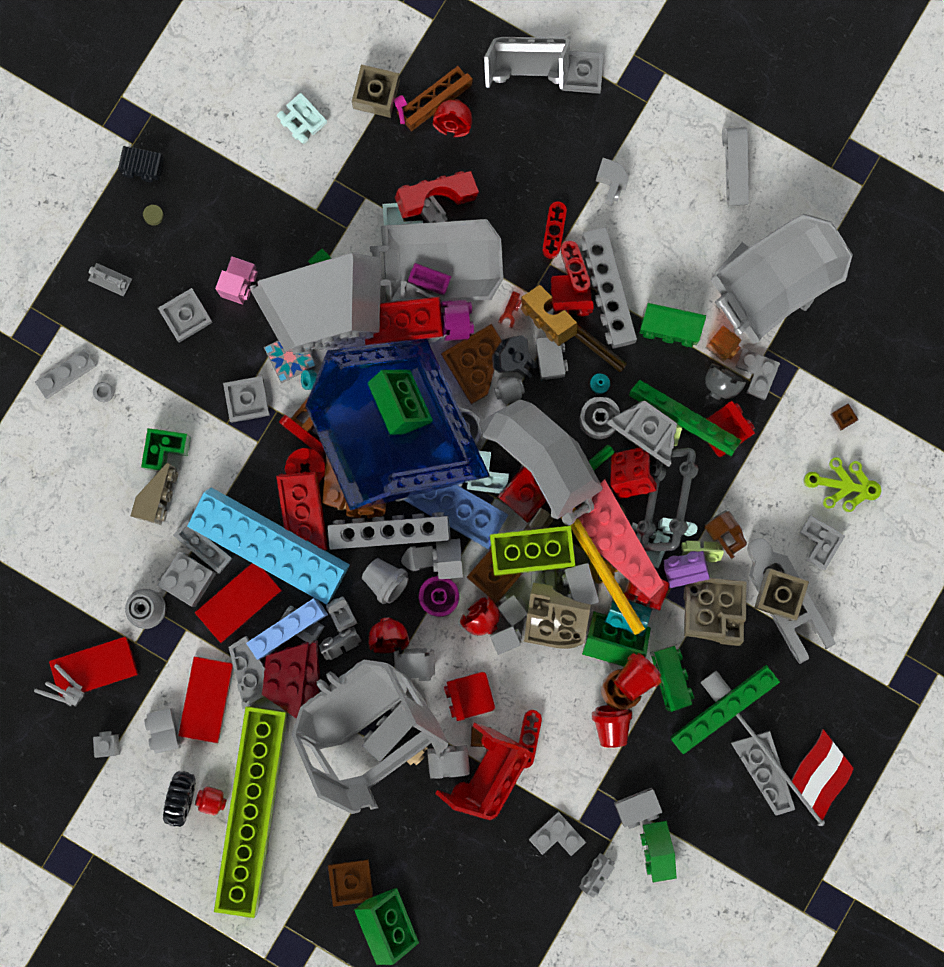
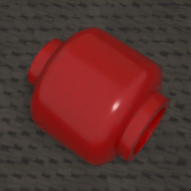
[195,787,227,816]

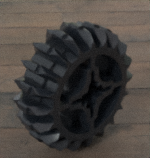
[163,771,196,827]

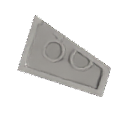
[229,636,265,709]

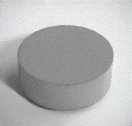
[93,382,114,403]

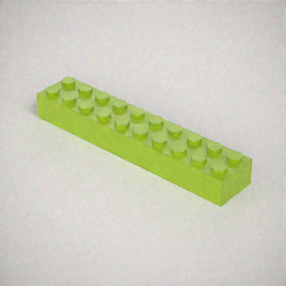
[214,706,288,918]

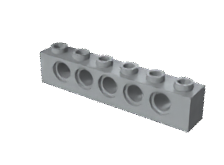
[580,227,637,349]
[328,512,451,549]

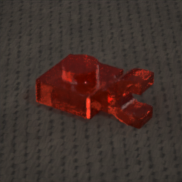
[498,291,522,329]

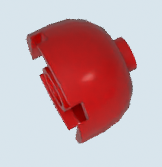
[433,100,472,137]
[460,597,500,636]
[369,618,409,654]

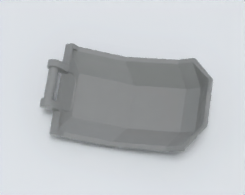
[711,214,853,344]
[370,219,503,303]
[479,399,603,526]

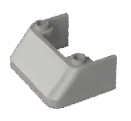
[484,37,570,89]

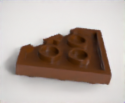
[441,324,502,405]

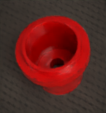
[614,653,661,701]
[592,705,633,748]

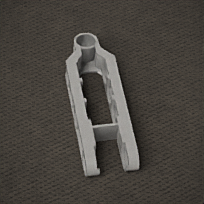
[747,538,835,664]

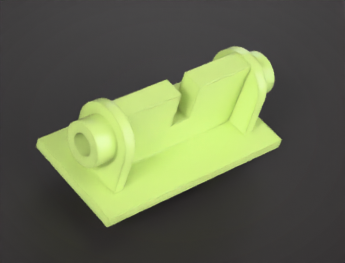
[682,541,724,563]

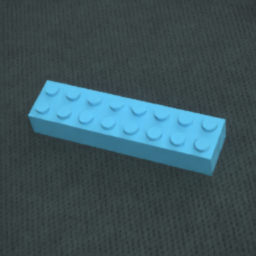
[187,487,350,604]

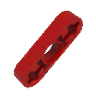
[542,202,567,259]
[561,241,590,295]
[279,414,327,457]
[519,710,542,768]

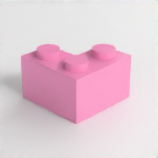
[215,257,258,305]

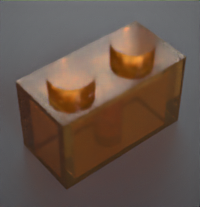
[705,325,742,362]

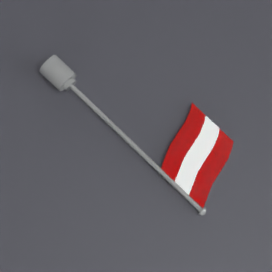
[700,671,853,826]

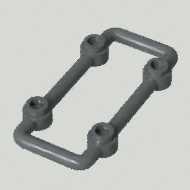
[637,448,698,552]

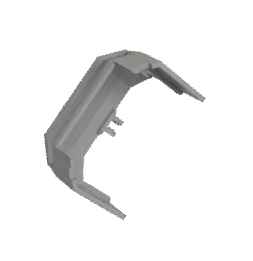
[292,660,448,814]

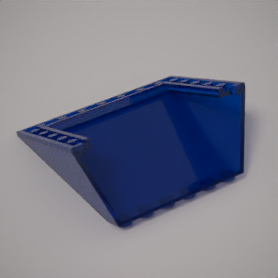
[305,339,490,510]

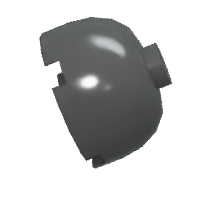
[705,363,746,400]

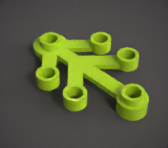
[803,457,881,512]

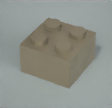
[352,64,400,118]
[754,569,809,621]

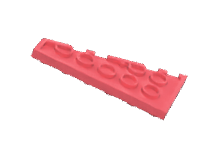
[576,479,664,599]

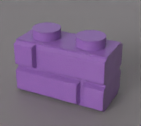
[664,551,710,588]

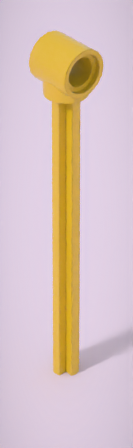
[560,507,645,635]

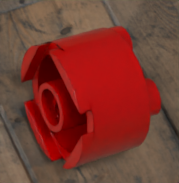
[285,448,326,486]
[624,579,670,611]

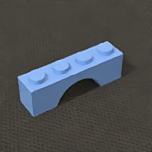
[246,598,328,660]

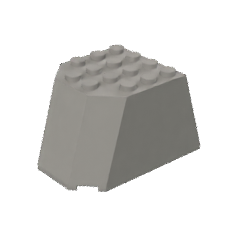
[250,252,381,355]

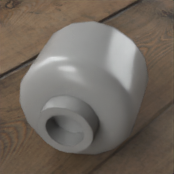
[494,376,525,404]

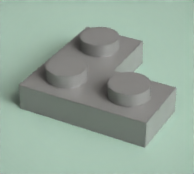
[735,348,780,400]
[800,516,845,570]
[529,811,586,856]

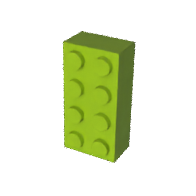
[490,526,575,576]

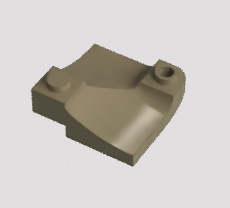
[683,578,747,646]
[524,582,591,649]

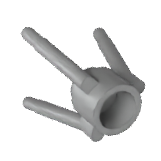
[34,664,84,707]

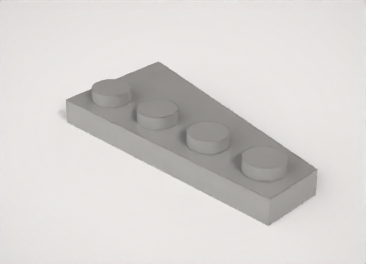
[731,731,795,815]

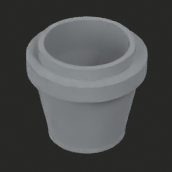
[362,558,409,604]
[125,589,166,629]

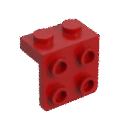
[551,275,594,316]
[707,401,755,457]
[611,447,657,499]
[444,672,495,721]

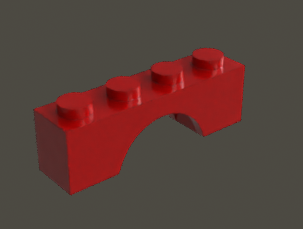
[395,171,479,219]

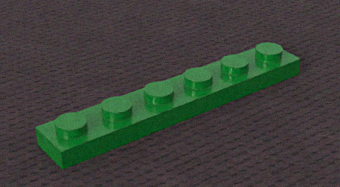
[629,380,742,456]
[670,665,780,754]

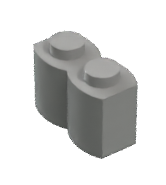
[144,708,181,754]

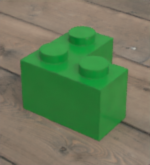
[141,428,191,472]
[640,821,677,883]

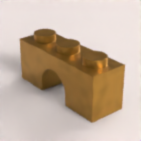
[521,285,577,346]

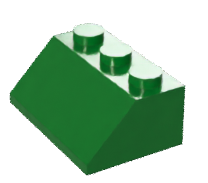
[639,303,706,347]
[368,370,433,435]
[582,611,651,667]
[650,646,694,712]
[354,888,419,965]

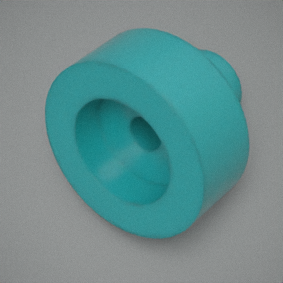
[301,370,321,390]
[590,374,610,394]

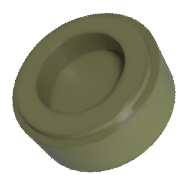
[143,205,164,225]

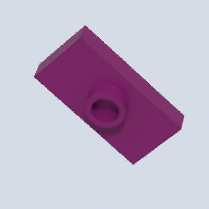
[408,263,452,296]

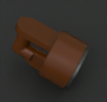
[704,510,747,559]

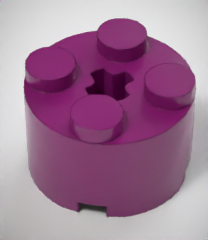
[441,300,474,341]
[419,576,459,617]

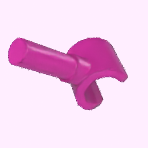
[394,95,407,124]

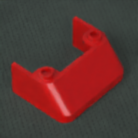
[435,722,530,820]

